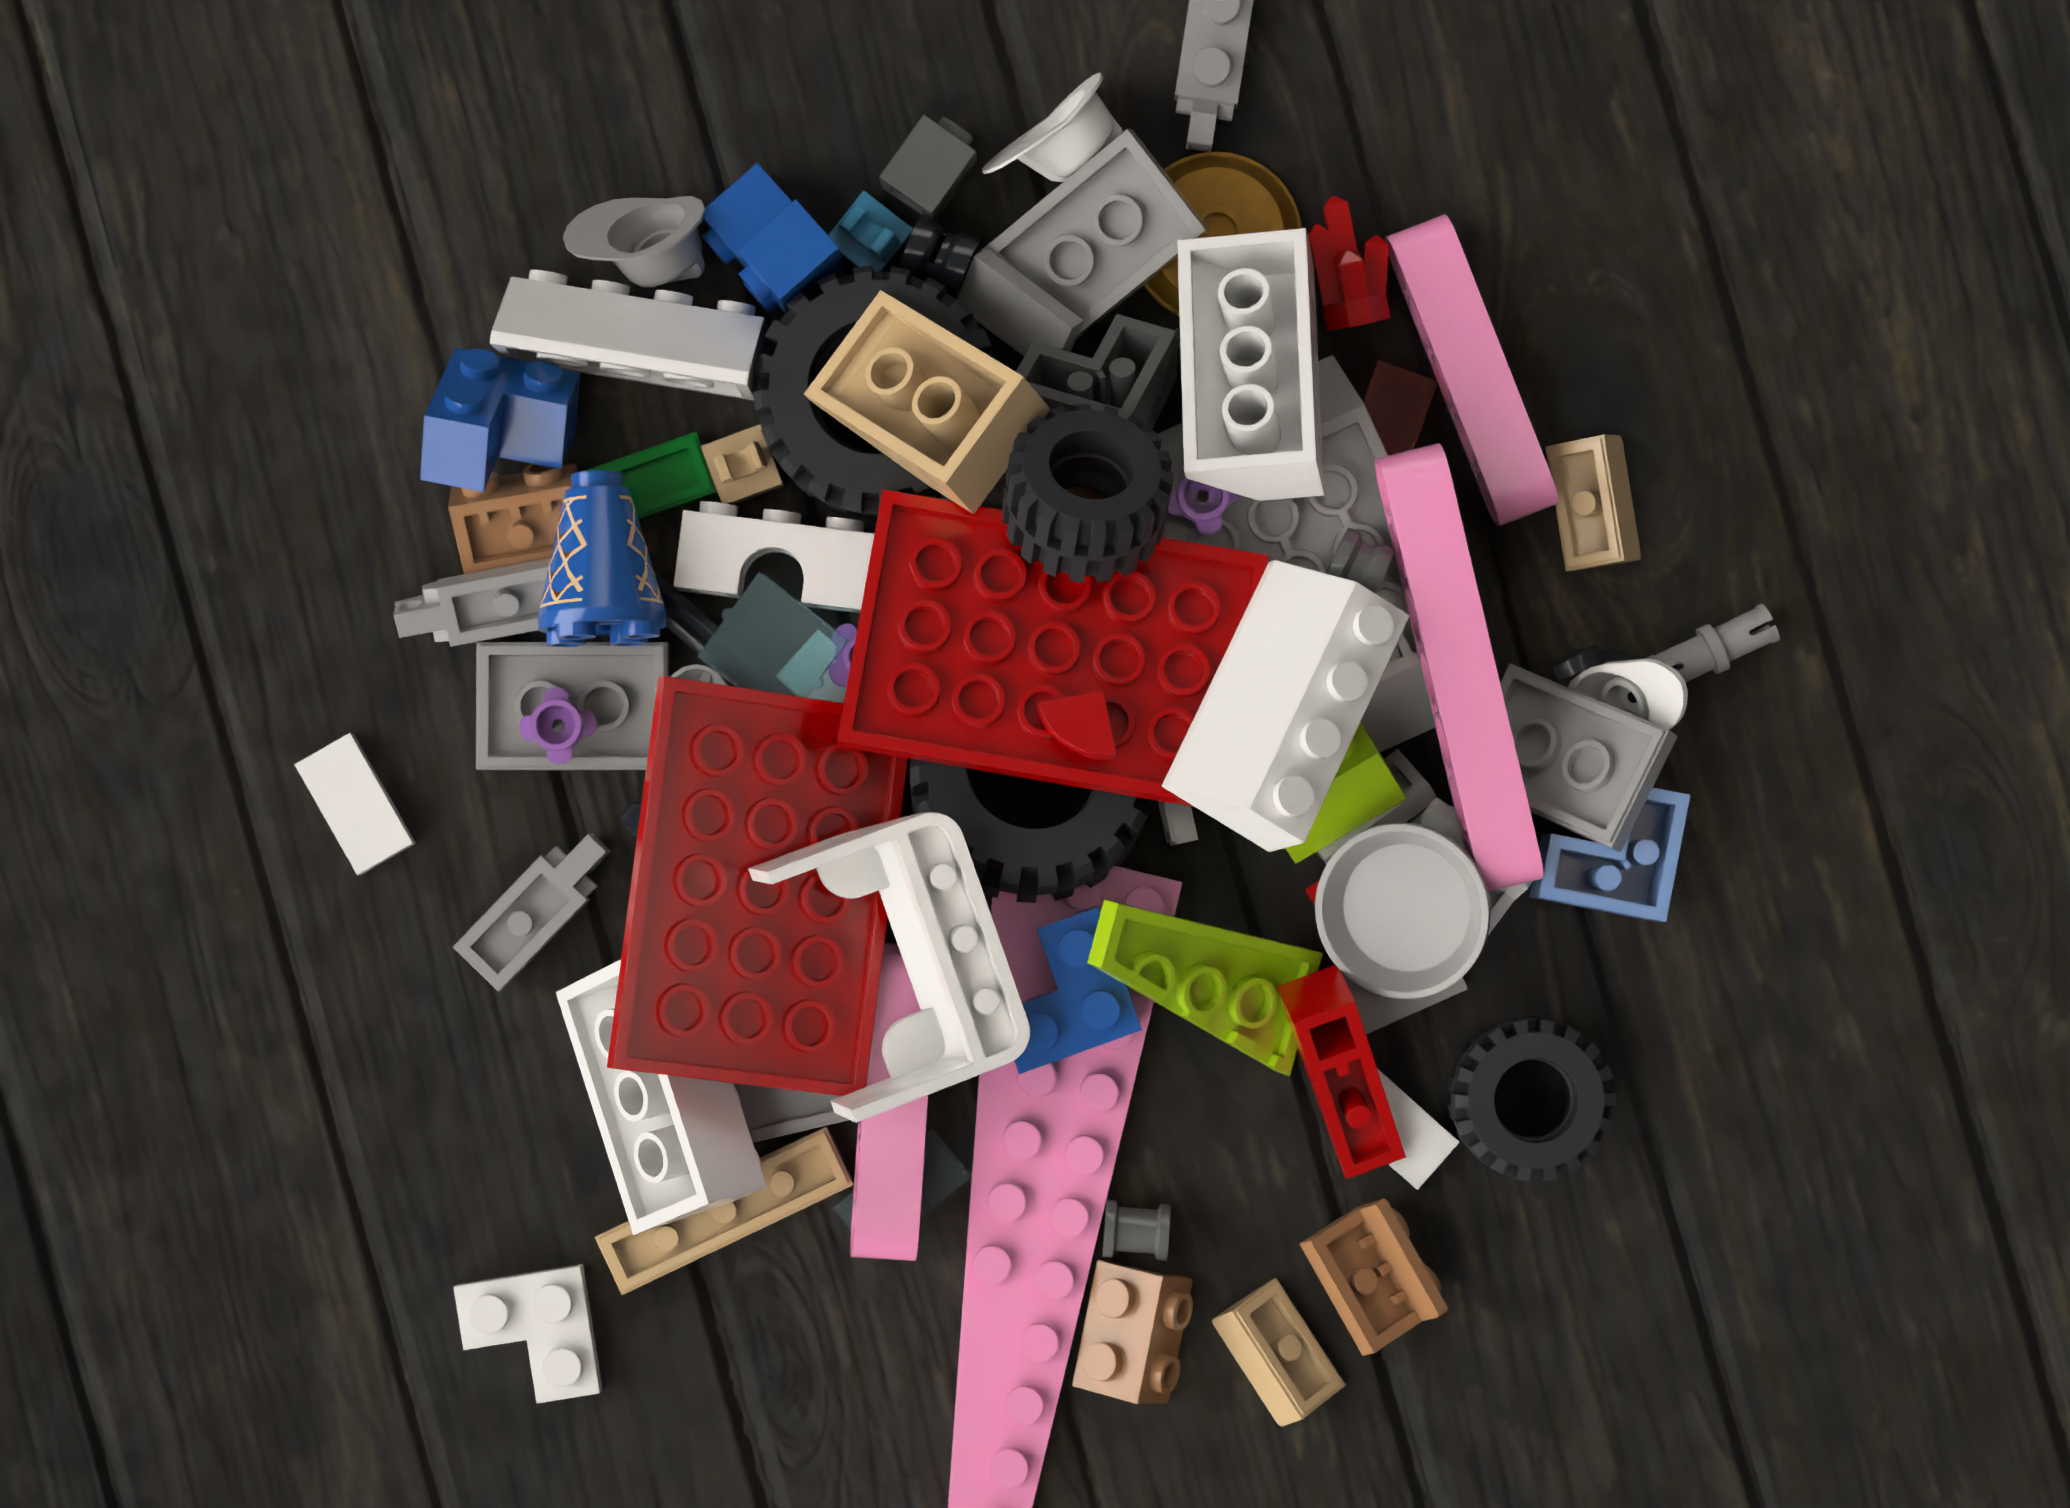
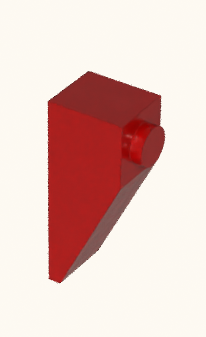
[1277,965,1406,1179]

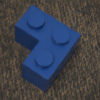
[701,163,845,314]
[420,347,581,492]
[1014,907,1142,1074]

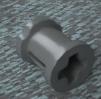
[1102,1199,1171,1262]

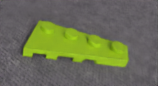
[1087,899,1323,1076]

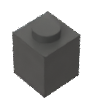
[880,115,977,220]

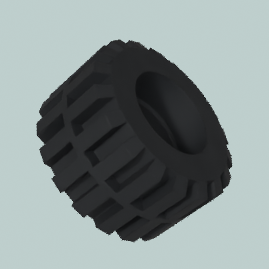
[1002,404,1174,583]
[1447,1017,1617,1181]

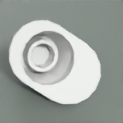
[982,72,1123,182]

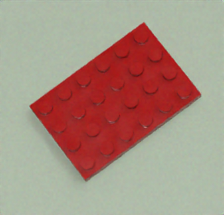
[837,489,1269,807]
[607,676,908,1096]

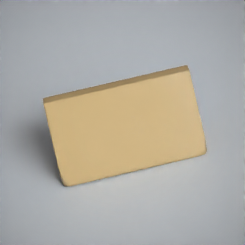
[1546,434,1641,571]
[1212,1278,1346,1426]

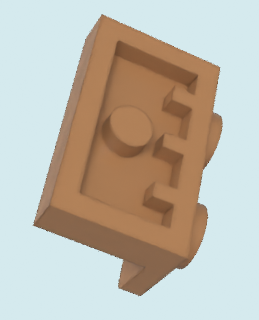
[448,464,578,574]

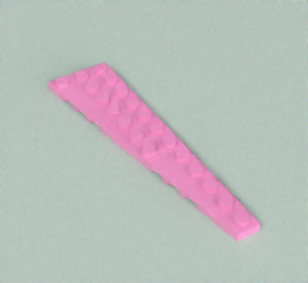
[948,866,1182,1508]

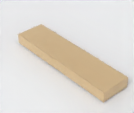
[595,1126,854,1295]

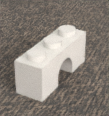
[674,501,874,613]

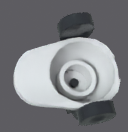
[1552,644,1688,730]

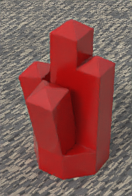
[1307,196,1391,331]

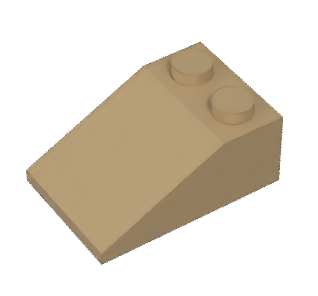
[804,290,1051,514]

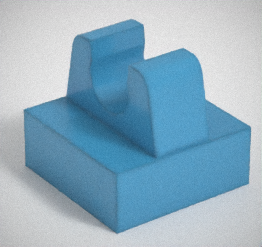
[828,190,913,272]

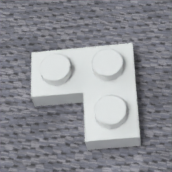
[454,1264,603,1403]

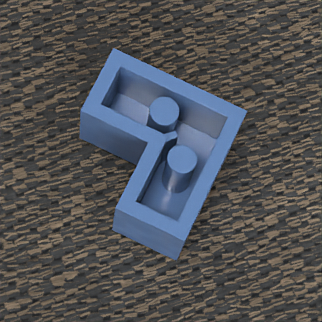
[1529,788,1691,922]

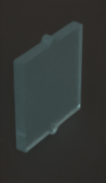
[697,572,849,697]

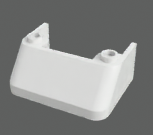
[748,812,1030,1123]

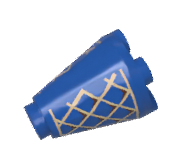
[538,470,667,647]

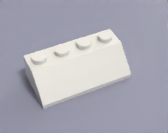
[1177,228,1324,501]
[490,270,768,401]
[1162,560,1409,852]
[556,960,767,1235]

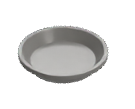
[1315,822,1491,999]

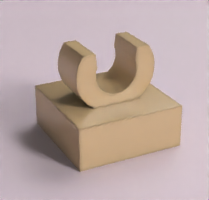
[701,424,784,505]

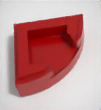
[1037,690,1116,760]

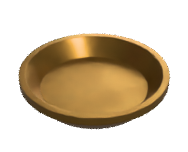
[1144,152,1302,317]

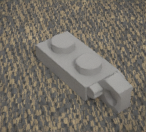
[1174,0,1253,152]
[393,558,551,647]
[453,833,611,992]

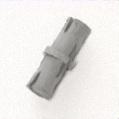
[1646,603,1780,683]

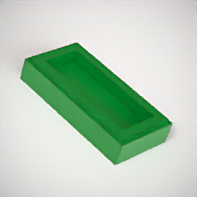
[585,432,718,521]

